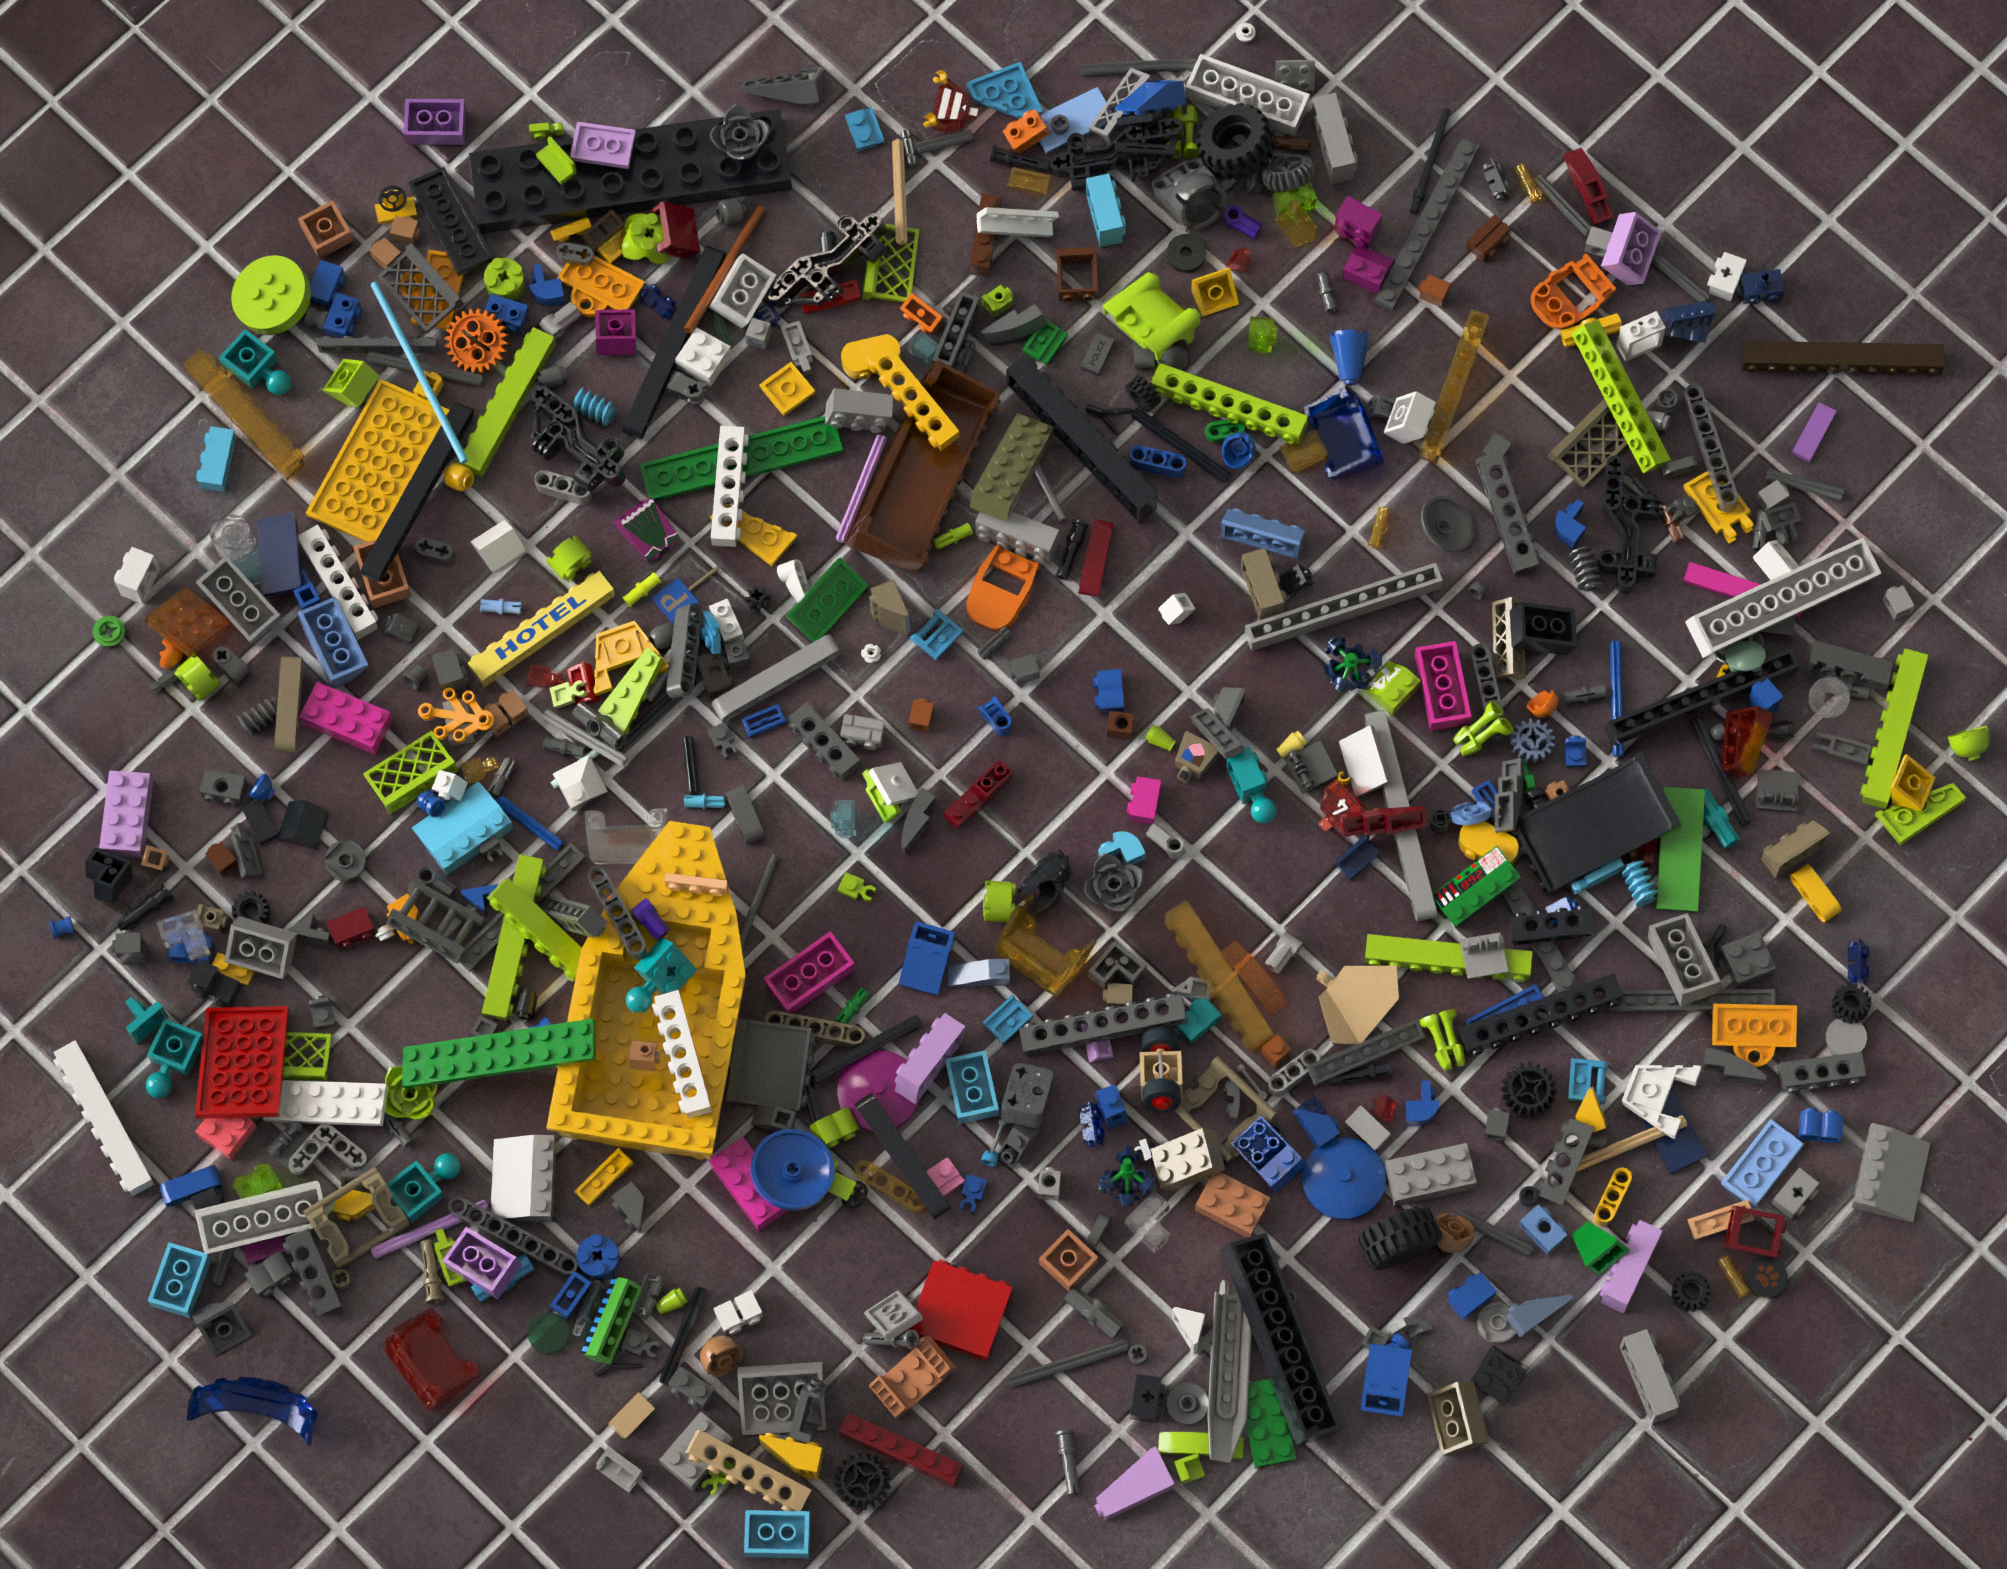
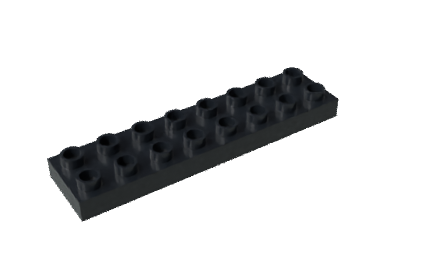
[469,109,792,234]

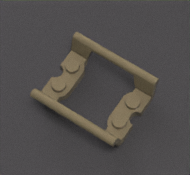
[1174,1056,1277,1162]
[303,1167,410,1269]

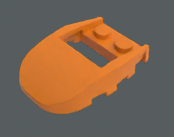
[1531,253,1616,330]
[966,545,1040,631]

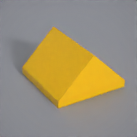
[1191,268,1239,317]
[1891,754,1935,811]

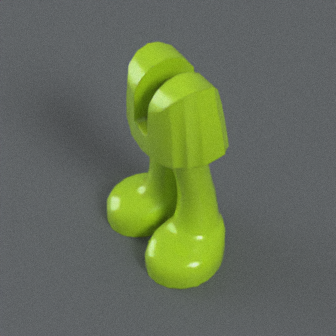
[1167,105,1200,159]
[1453,701,1513,757]
[1419,1009,1465,1071]

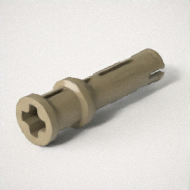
[420,1239,444,1304]

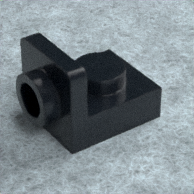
[1279,564,1314,595]

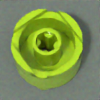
[484,258,526,301]
[546,535,592,582]
[174,653,222,701]
[983,880,1016,923]

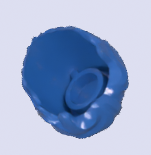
[1222,432,1256,470]

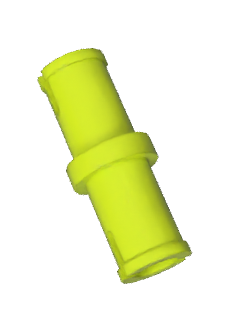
[622,572,661,607]

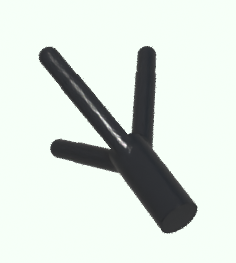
[1086,404,1133,435]
[1703,924,1727,968]
[592,1343,642,1377]

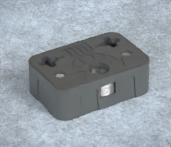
[1001,1063,1053,1128]

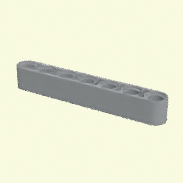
[711,634,842,722]

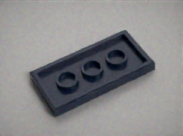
[257,512,303,597]
[1639,1088,1708,1175]

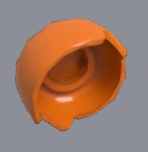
[159,636,183,669]
[1527,690,1559,718]

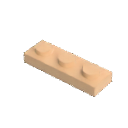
[664,873,728,896]
[1687,1200,1754,1239]

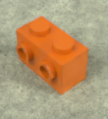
[1003,109,1052,154]
[900,293,947,334]

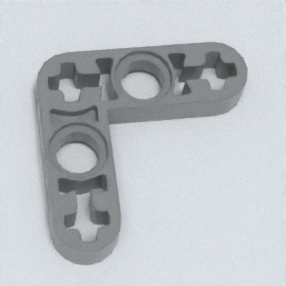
[289,1124,367,1175]

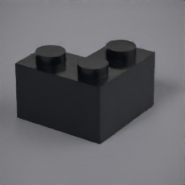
[85,847,132,904]
[188,959,242,1008]

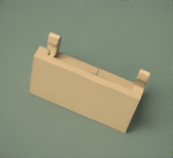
[608,1392,655,1439]

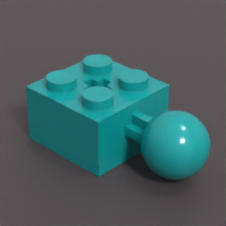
[219,329,292,395]
[1226,747,1277,824]
[626,937,697,1013]
[146,1018,203,1098]
[386,1153,461,1223]

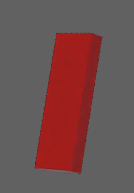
[799,280,861,314]

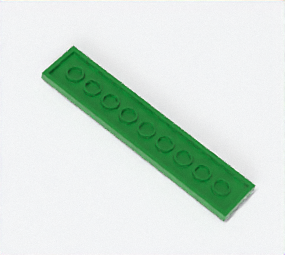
[640,416,843,501]
[402,1018,596,1089]

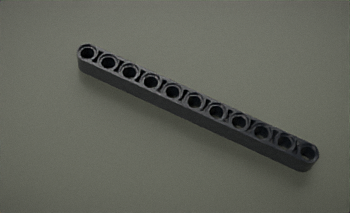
[622,245,726,440]
[360,402,474,582]

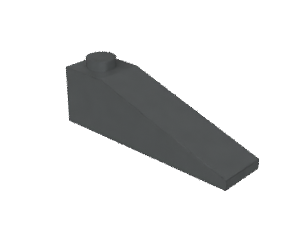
[740,67,824,106]

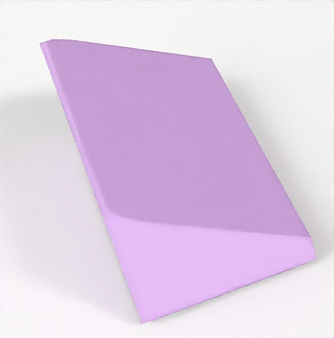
[1081,1020,1114,1063]

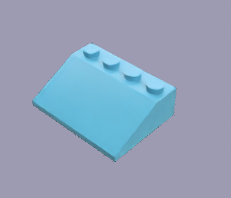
[412,781,514,875]

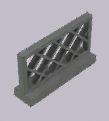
[377,243,465,333]

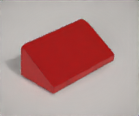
[567,662,600,706]

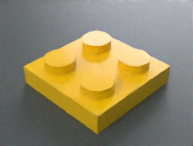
[759,362,815,416]

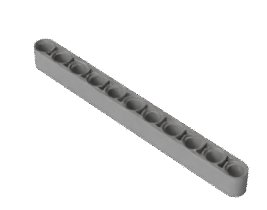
[1364,710,1437,922]

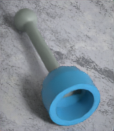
[980,1118,1007,1167]

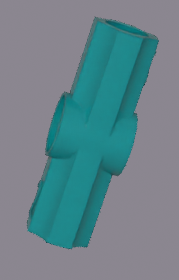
[1703,788,1740,849]

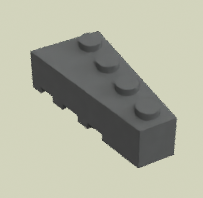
[1806,640,1893,691]

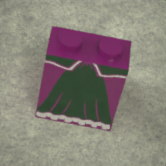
[613,498,680,561]

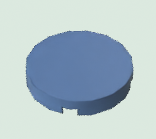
[1450,802,1491,825]

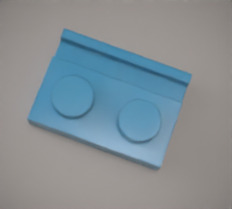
[845,106,885,152]
[700,611,721,654]
[983,994,1033,1045]

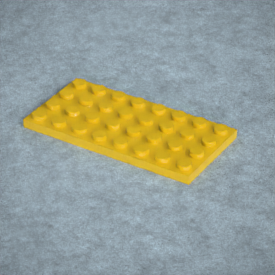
[306,379,449,543]

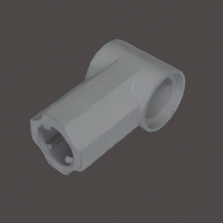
[539,302,581,340]
[1146,821,1185,859]
[1265,931,1303,974]

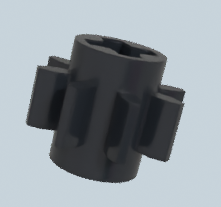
[745,585,770,612]

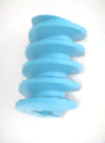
[573,387,618,426]
[1621,860,1658,907]

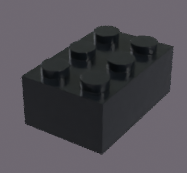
[1509,602,1577,655]

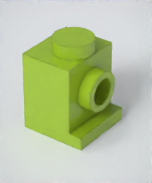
[982,285,1014,318]

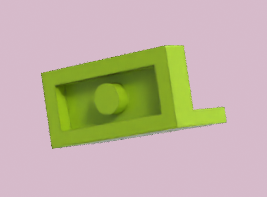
[536,136,577,185]

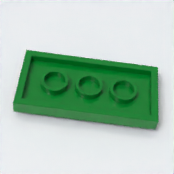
[785,558,869,643]
[1245,1379,1296,1469]

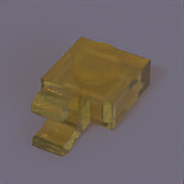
[461,756,499,784]

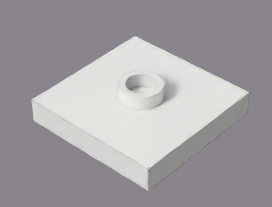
[869,762,918,806]

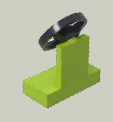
[818,1160,868,1209]

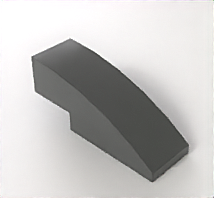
[981,304,1048,344]
[901,788,936,854]
[1703,1048,1766,1085]

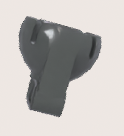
[1152,157,1227,229]

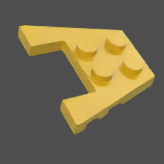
[594,621,669,696]

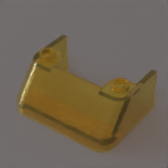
[995,894,1096,995]

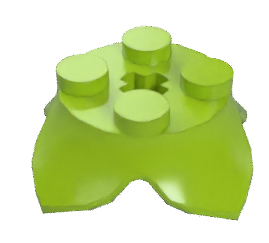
[622,213,670,264]
[385,1066,438,1120]

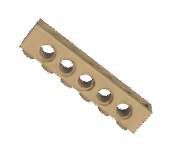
[685,1430,811,1511]

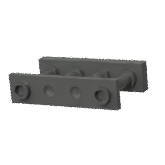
[386,878,484,964]

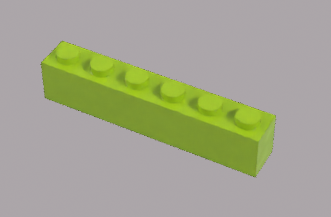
[487,878,582,982]

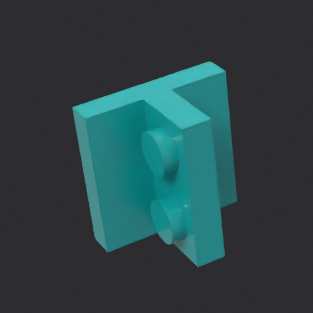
[125,997,169,1044]

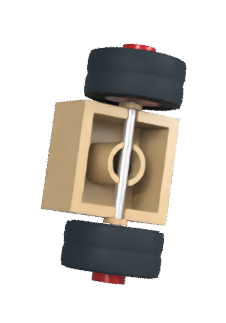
[1140,1026,1183,1113]

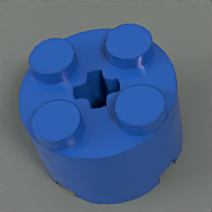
[576,1234,620,1281]

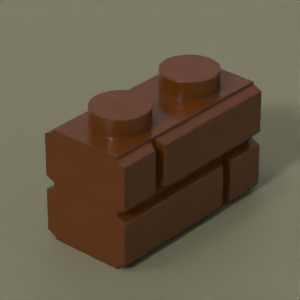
[1466,215,1512,262]

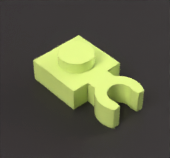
[550,681,587,709]

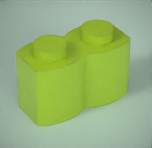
[809,1107,859,1149]

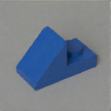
[461,884,499,915]

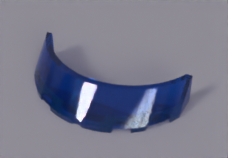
[186,1377,318,1446]

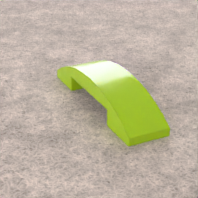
[1158,1432,1244,1459]

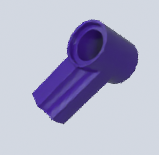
[1223,205,1263,240]
[630,898,670,941]

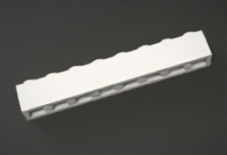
[53,1040,154,1196]

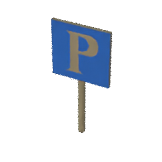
[651,566,719,623]

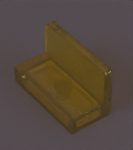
[1276,200,1316,247]

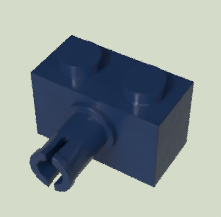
[1739,269,1785,305]

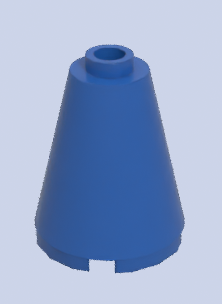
[1330,330,1370,385]

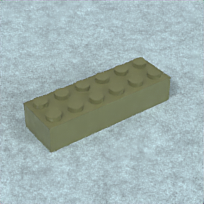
[969,413,1054,522]

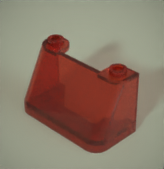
[383,1307,480,1410]

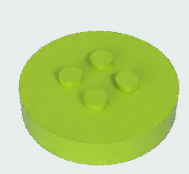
[232,255,311,335]

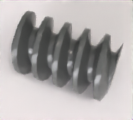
[1569,546,1604,592]
[236,695,277,736]

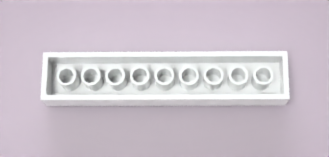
[1685,537,1882,658]

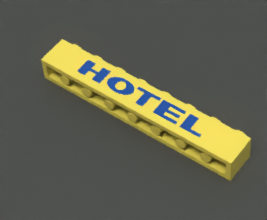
[468,571,615,687]

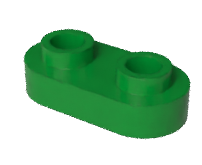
[1205,420,1245,443]

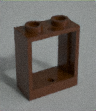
[1056,247,1098,302]

